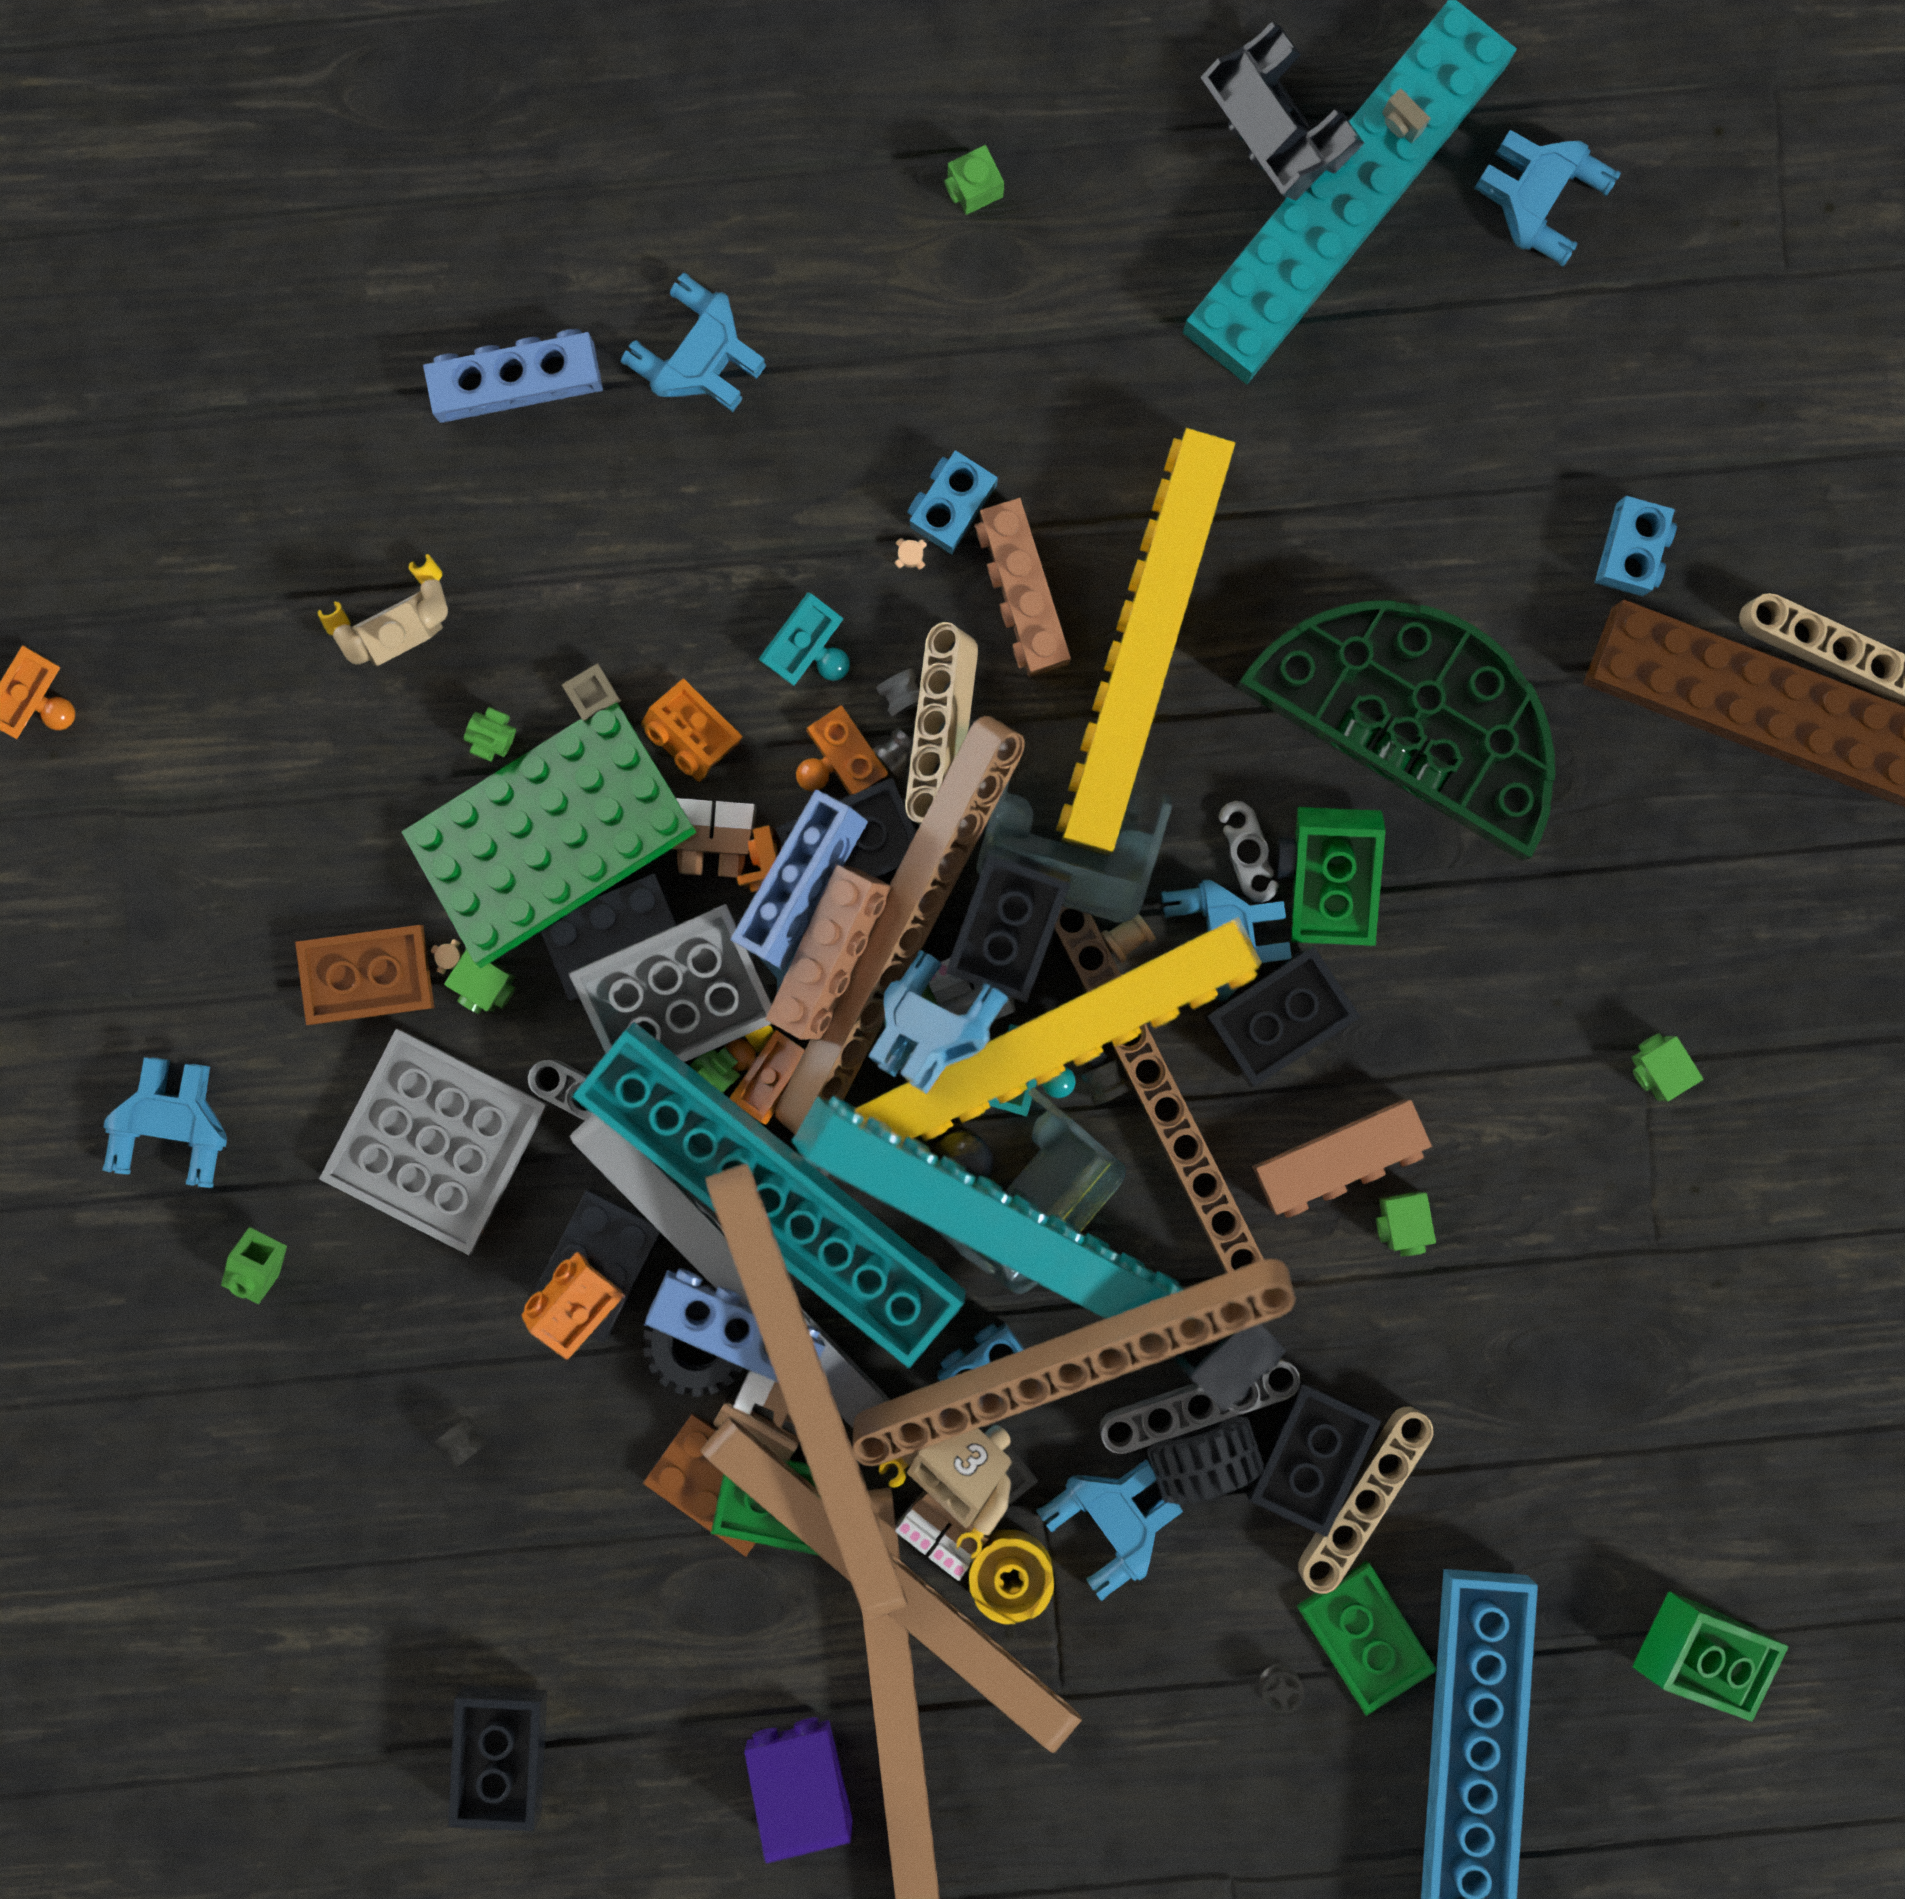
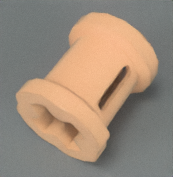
[1100,909,1156,963]

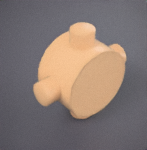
[895,538,927,570]
[431,939,462,974]

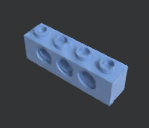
[423,329,603,423]
[730,790,868,970]
[645,1269,825,1383]

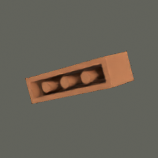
[1252,1099,1432,1218]

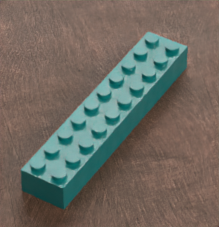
[1182,0,1517,384]
[572,1022,966,1368]
[792,1096,1194,1334]

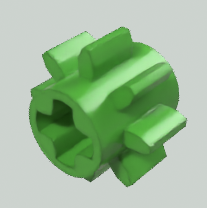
[464,707,516,761]
[690,1047,741,1093]

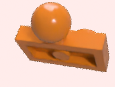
[0,645,75,739]
[796,705,888,796]
[725,1030,805,1125]

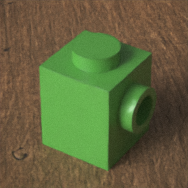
[944,145,1004,215]
[444,949,516,1014]
[1631,1033,1704,1102]
[1376,1191,1436,1256]
[221,1227,287,1304]

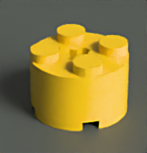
[968,1529,1054,1624]

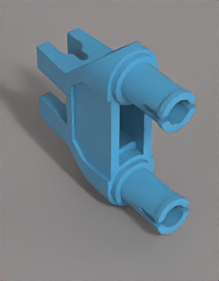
[1474,130,1621,267]
[621,273,766,412]
[1161,879,1292,1002]
[869,950,1008,1094]
[102,1057,227,1188]
[1036,1459,1183,1601]

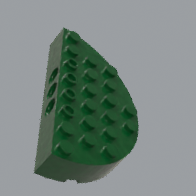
[1235,600,1555,861]

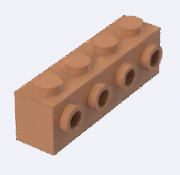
[974,498,1071,677]
[765,865,892,1040]

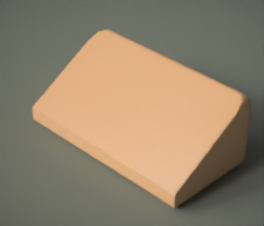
[713,1398,800,1460]

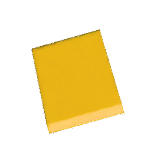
[745,1024,775,1053]

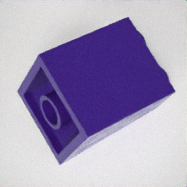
[744,1717,853,1863]

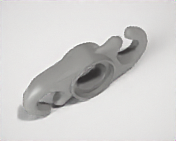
[1218,801,1279,902]

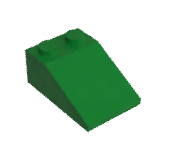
[1291,807,1385,946]
[1632,1591,1789,1722]

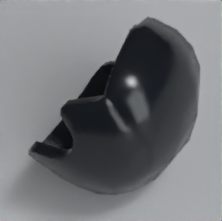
[930,1129,994,1181]

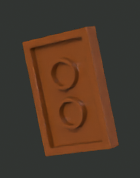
[295,925,434,1025]
[643,1412,755,1556]

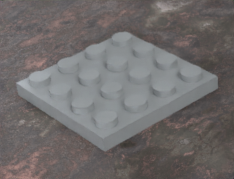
[319,1029,548,1255]

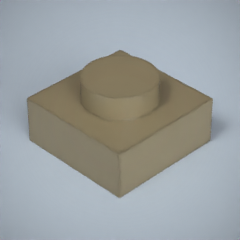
[1382,88,1431,144]
[562,663,621,721]

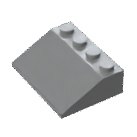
[569,904,773,1062]

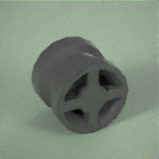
[876,668,920,718]

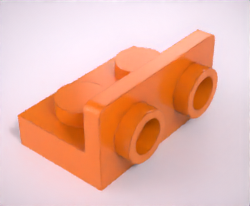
[641,678,743,782]
[737,826,782,893]
[522,1252,624,1360]

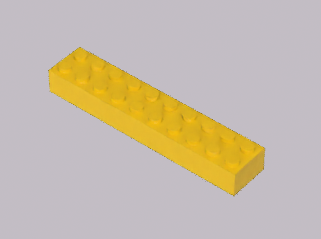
[1056,428,1235,857]
[855,917,1262,1142]

